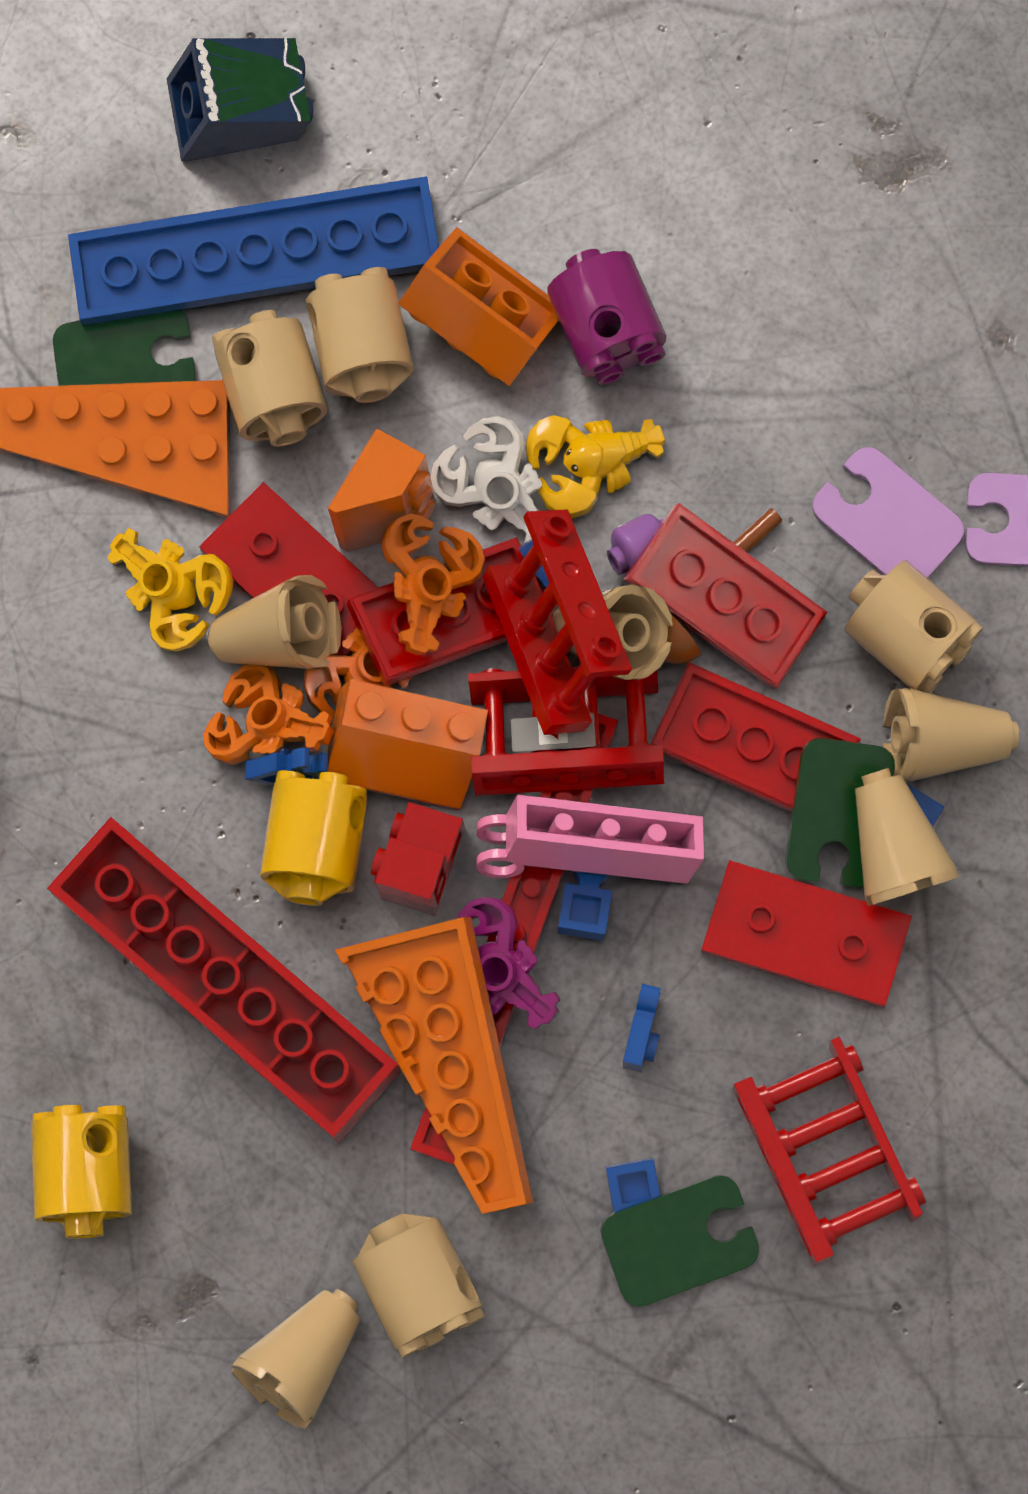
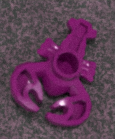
[456,897,561,1029]

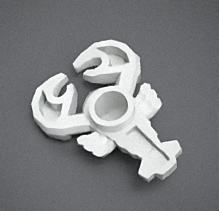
[430,416,542,543]

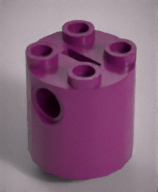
[547,249,666,385]

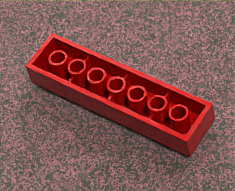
[47,817,402,1144]

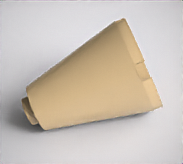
[208,575,342,669]
[552,584,673,680]
[883,687,1019,783]
[855,768,959,906]
[231,1289,361,1429]

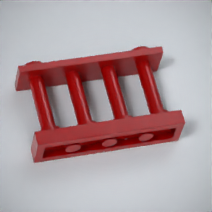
[482,509,632,735]
[468,667,665,796]
[733,1036,926,1266]

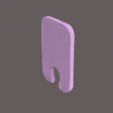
[812,447,964,578]
[966,473,1028,567]

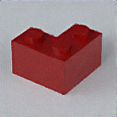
[370,802,465,916]

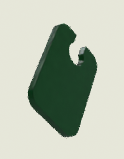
[53,310,196,386]
[785,738,895,887]
[600,1175,759,1307]

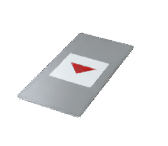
[511,713,596,752]

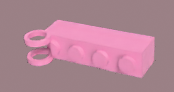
[476,795,704,884]

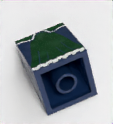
[166,38,313,161]

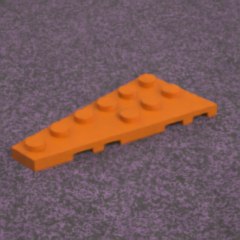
[0,380,230,518]
[335,917,534,1214]

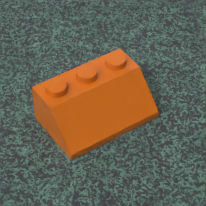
[398,227,559,387]
[328,428,436,552]
[327,679,488,810]

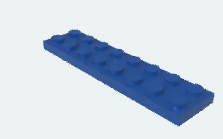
[68,176,439,325]

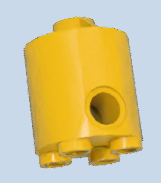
[260,770,368,906]
[31,1105,132,1239]

